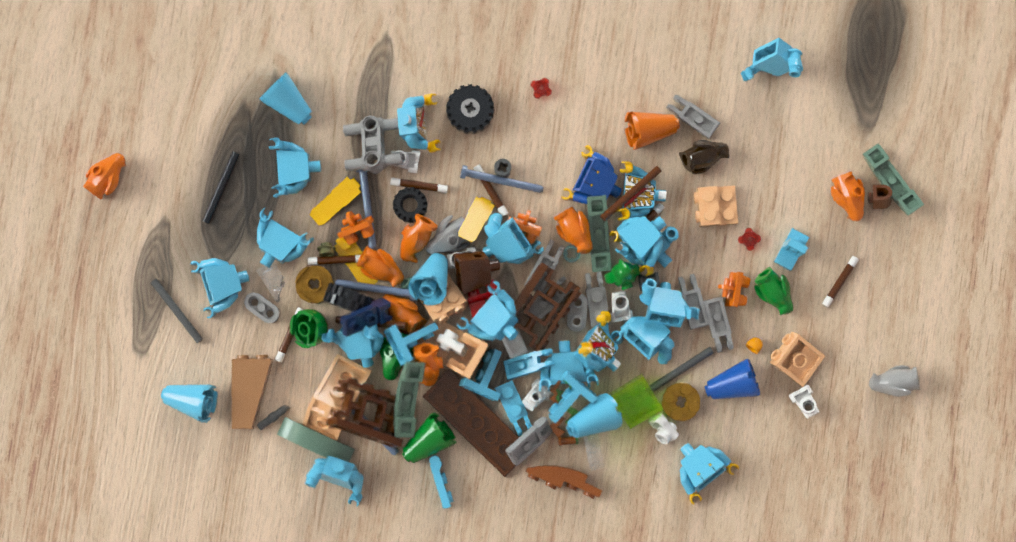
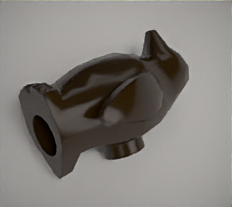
[679,140,730,174]

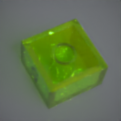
[610,373,663,429]

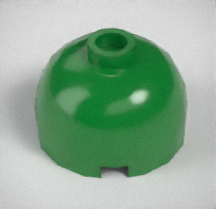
[290,309,328,348]

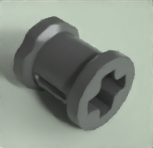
[494,159,511,177]
[638,272,660,291]

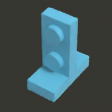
[774,228,809,271]
[383,322,439,366]
[459,349,502,401]
[548,370,598,424]

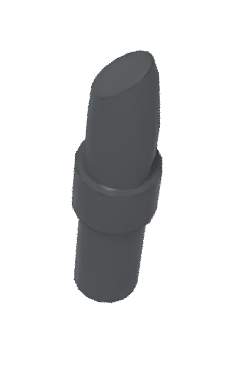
[256,405,290,430]

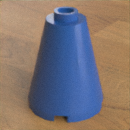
[705,359,760,400]

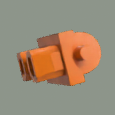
[508,210,542,244]
[337,211,375,245]
[718,272,751,307]

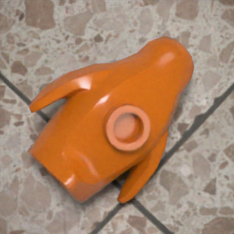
[83,153,126,199]
[831,171,865,221]
[554,206,593,254]
[400,213,438,263]
[357,245,404,287]
[383,294,427,335]
[413,343,444,387]

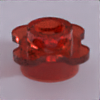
[531,78,552,99]
[738,228,761,251]

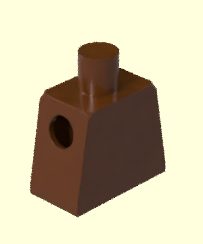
[453,251,500,294]

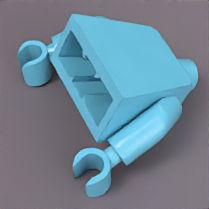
[269,138,321,198]
[257,208,314,268]
[190,258,249,318]
[457,280,518,341]
[321,324,384,368]
[539,341,599,392]

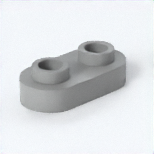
[244,292,280,323]
[567,294,588,332]

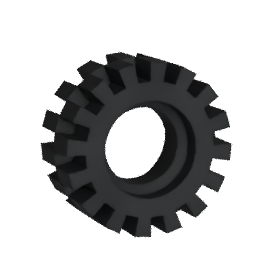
[393,187,428,223]

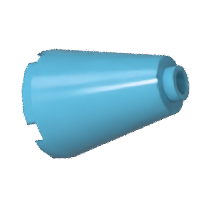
[259,72,312,125]
[408,253,448,305]
[161,384,218,423]
[567,393,623,438]

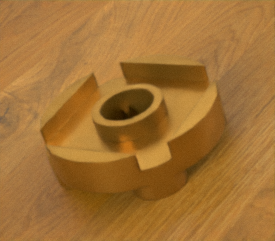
[295,265,334,304]
[661,383,700,421]

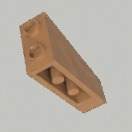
[232,355,273,429]

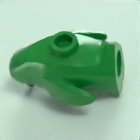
[604,259,641,290]
[754,267,794,315]
[380,333,414,381]

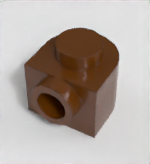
[868,185,892,209]

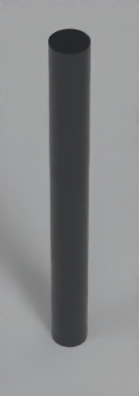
[202,151,240,224]

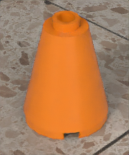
[625,112,680,150]

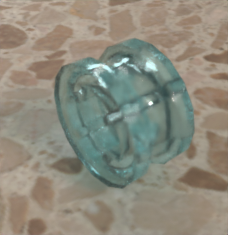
[563,245,581,263]

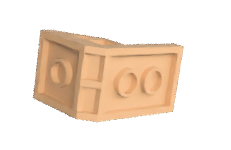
[417,318,489,379]
[302,354,372,441]

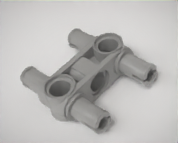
[343,115,404,174]

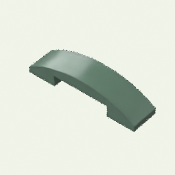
[862,143,924,216]
[587,195,612,272]
[394,362,425,438]
[277,417,355,462]

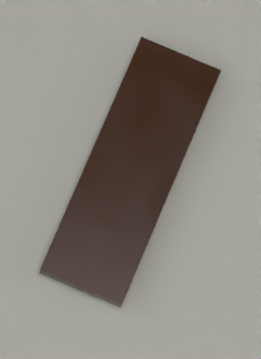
[422,369,519,477]

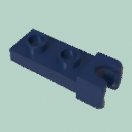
[340,298,392,337]

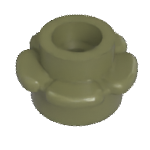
[317,242,336,257]

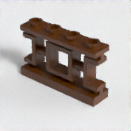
[514,262,581,352]
[326,377,403,447]

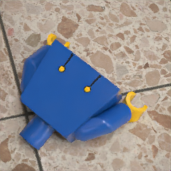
[561,145,622,204]

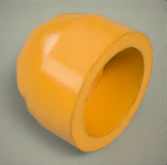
[746,337,763,354]

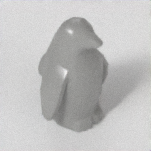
[426,215,470,255]
[869,365,920,397]

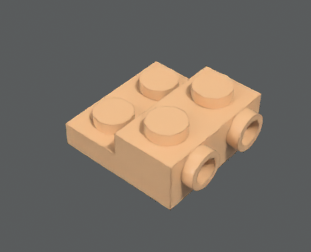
[693,186,738,227]
[419,274,468,324]
[770,332,825,387]

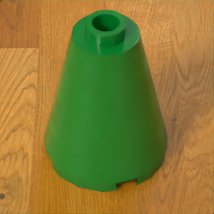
[402,412,457,463]

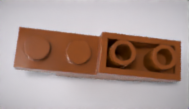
[525,465,602,499]

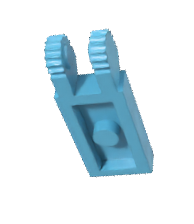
[503,348,555,380]
[495,380,532,436]
[429,455,454,509]

